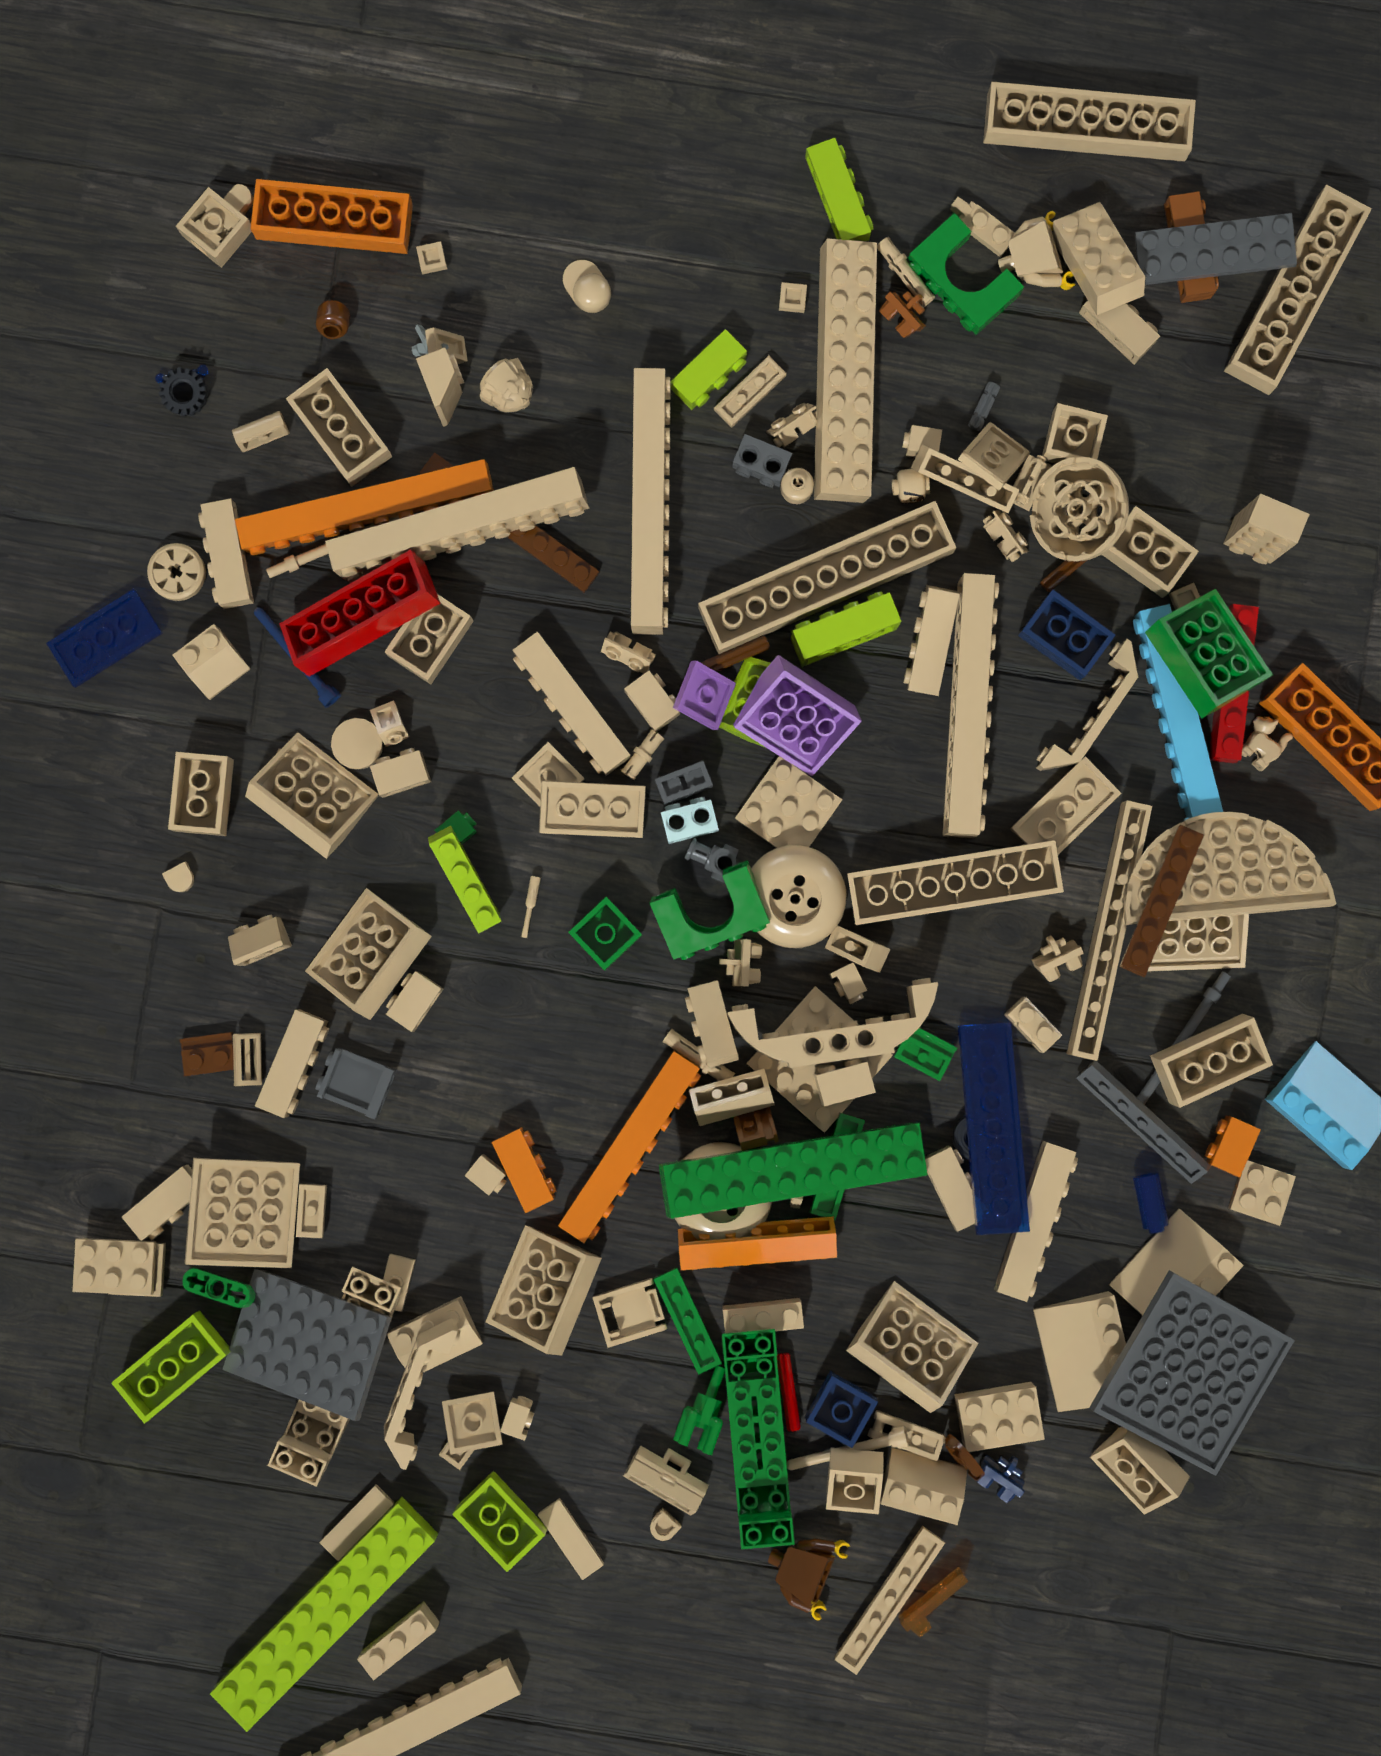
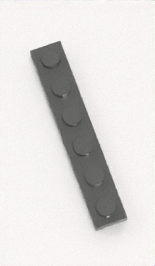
[1076,1060,1211,1184]

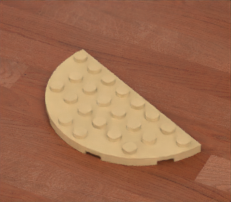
[1124,812,1336,925]

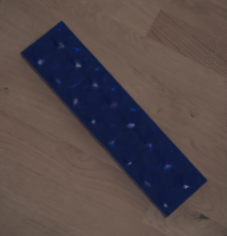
[958,1023,1030,1235]

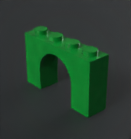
[907,213,1024,335]
[650,860,770,960]

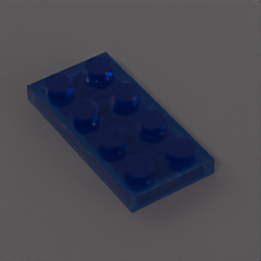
[46,589,163,688]

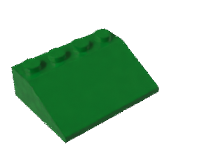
[1145,589,1273,718]

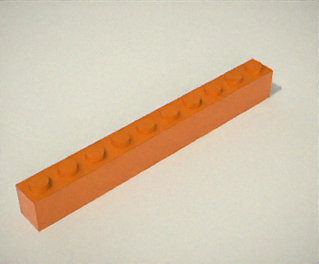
[235,459,494,555]

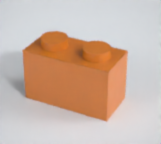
[1205,1116,1261,1177]

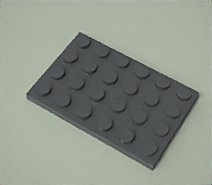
[222,1269,392,1421]

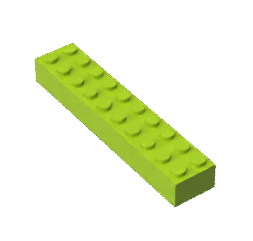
[210,1497,438,1732]

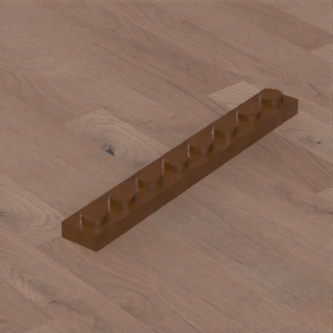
[420,452,599,593]

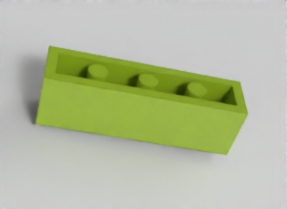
[805,138,873,242]
[428,826,501,934]

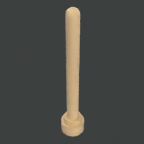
[786,1426,910,1470]

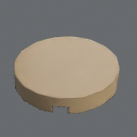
[331,718,383,769]

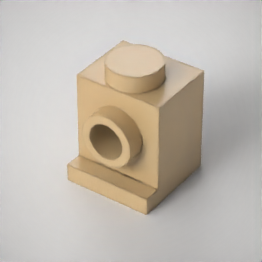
[829,962,867,1004]
[500,1396,534,1441]

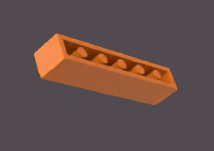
[678,1216,837,1270]

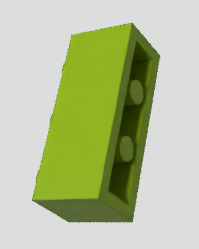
[670,329,747,410]

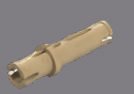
[877,237,935,307]
[663,1029,735,1081]

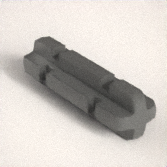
[968,382,1000,431]

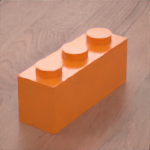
[492,1127,557,1213]

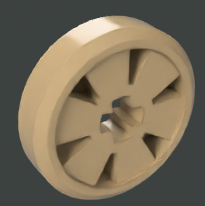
[147,543,206,601]

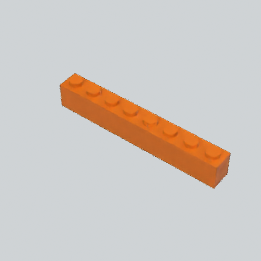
[558,1051,701,1243]

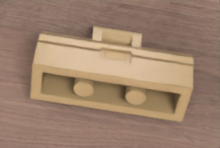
[623,1446,709,1515]

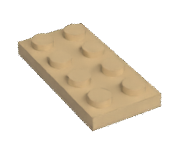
[1010,756,1121,854]
[539,781,646,838]

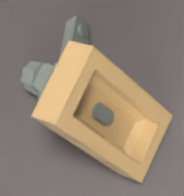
[412,324,467,364]

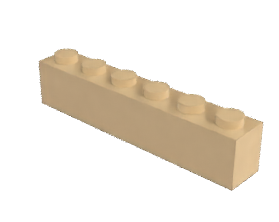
[513,632,631,776]
[994,1141,1078,1302]

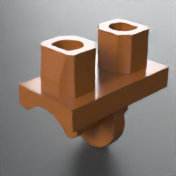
[879,291,926,338]

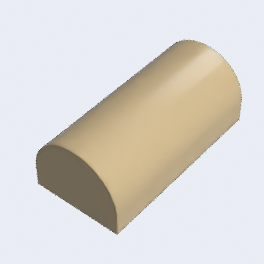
[232,411,289,452]

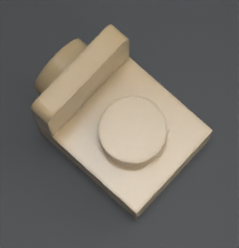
[370,700,409,746]

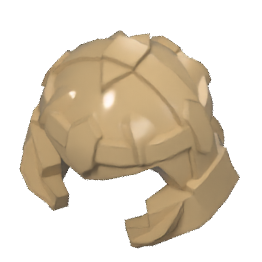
[480,358,533,412]

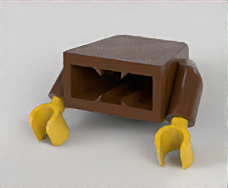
[768,1538,850,1620]

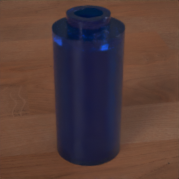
[1133,1173,1169,1234]

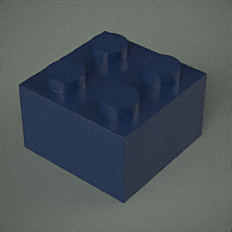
[805,1371,878,1448]

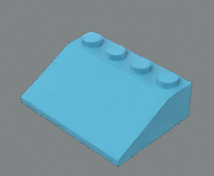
[1265,1041,1381,1170]

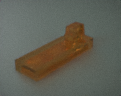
[898,1567,968,1637]

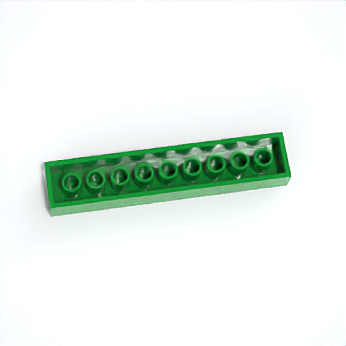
[659,1122,928,1219]

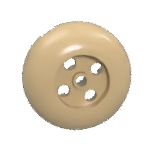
[1030,457,1129,561]
[751,845,846,948]
[675,1142,772,1240]

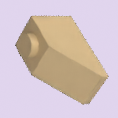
[825,925,890,973]

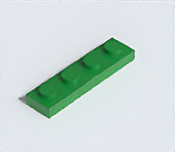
[809,1112,865,1220]
[654,1267,722,1375]

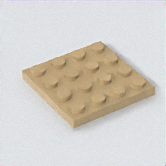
[747,986,893,1133]
[185,1158,300,1268]

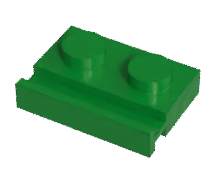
[893,1028,957,1081]

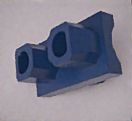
[977,1454,1025,1503]

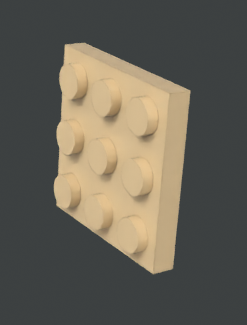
[735,756,842,848]

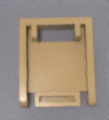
[593,1278,668,1348]

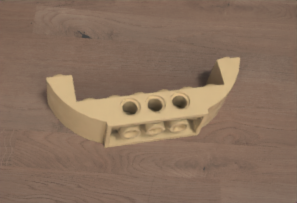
[727,978,938,1068]
[267,1267,401,1487]

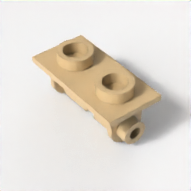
[766,403,817,448]
[1013,455,1052,511]
[983,510,1029,562]
[601,631,656,674]

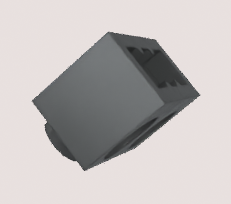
[733,434,792,488]
[655,761,713,806]

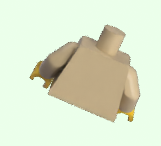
[998,211,1075,290]

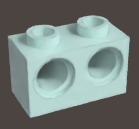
[661,797,719,844]

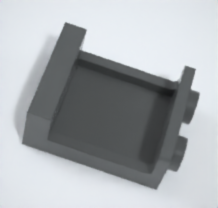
[315,1048,397,1120]

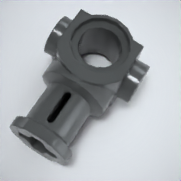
[685,838,739,883]

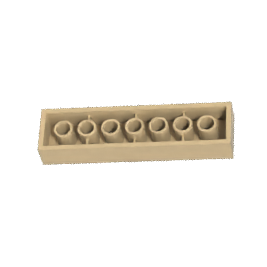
[983,82,1196,161]
[1224,185,1372,395]
[847,840,1064,925]

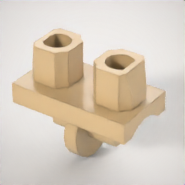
[1032,935,1084,982]
[719,939,762,986]

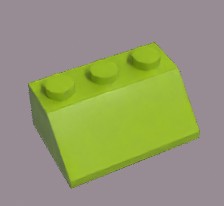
[719,657,771,748]

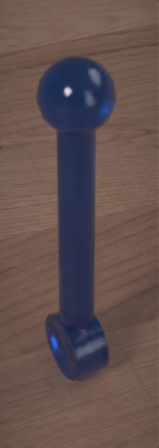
[155,365,209,383]

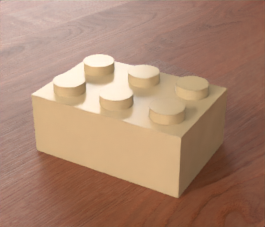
[1102,506,1199,598]
[385,594,473,684]
[168,752,234,836]
[954,1382,1045,1452]

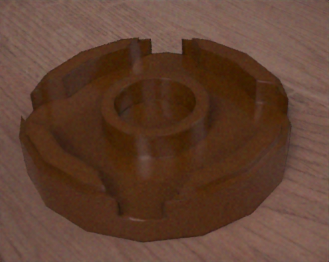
[943,1434,985,1481]

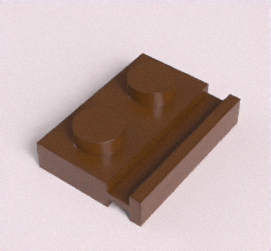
[180,1032,234,1076]
[733,1107,779,1151]

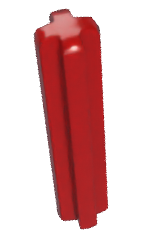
[777,1353,801,1431]

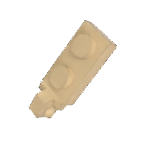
[950,197,1015,257]

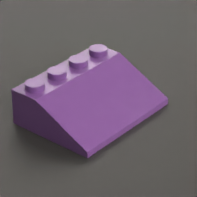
[733,655,862,776]

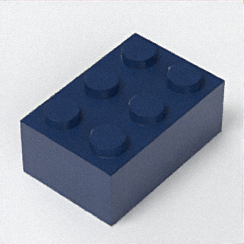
[1018,589,1115,681]

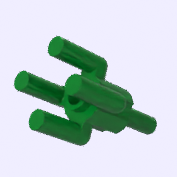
[673,1366,725,1456]

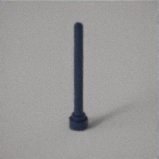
[254,607,341,708]

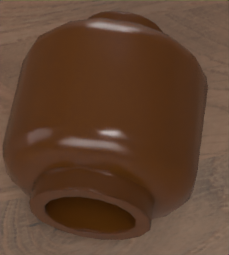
[315,300,350,339]

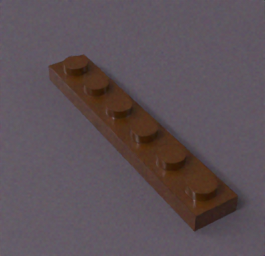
[1119,825,1204,977]

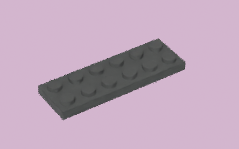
[1134,213,1297,285]

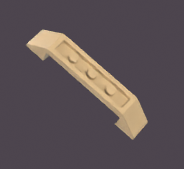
[1036,639,1138,771]
[384,1318,461,1470]

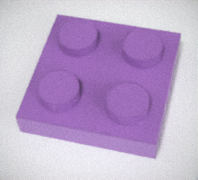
[673,661,736,730]

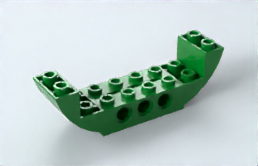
[722,1329,795,1549]

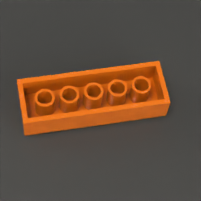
[251,179,413,254]
[1259,663,1381,811]

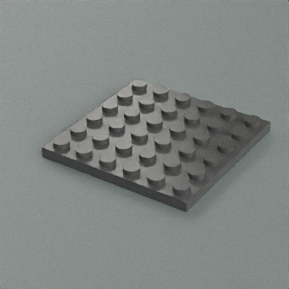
[1089,1270,1295,1476]

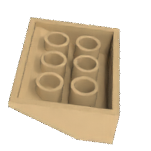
[245,732,379,859]
[305,888,432,1020]
[1148,914,1249,971]
[1109,1209,1244,1316]
[486,1225,602,1355]
[846,1281,978,1413]
[1033,1291,1126,1412]

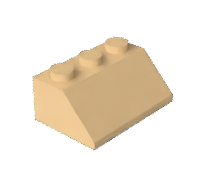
[416,348,464,427]
[387,1296,483,1372]
[1090,1426,1190,1515]
[880,1446,967,1525]

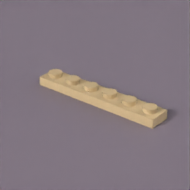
[834,1526,945,1675]

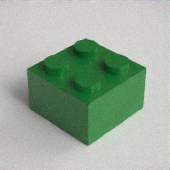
[568,897,642,971]

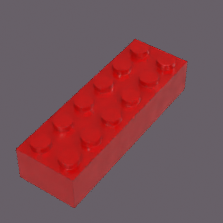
[279,550,441,677]

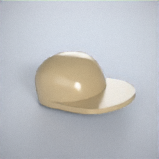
[563,260,611,313]

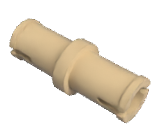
[621,729,664,780]

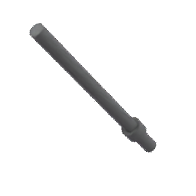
[1137,971,1231,1105]

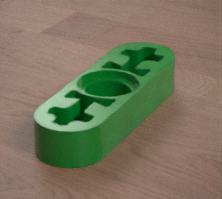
[183,1268,255,1308]

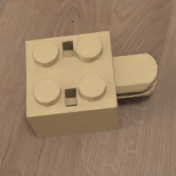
[176,184,254,268]

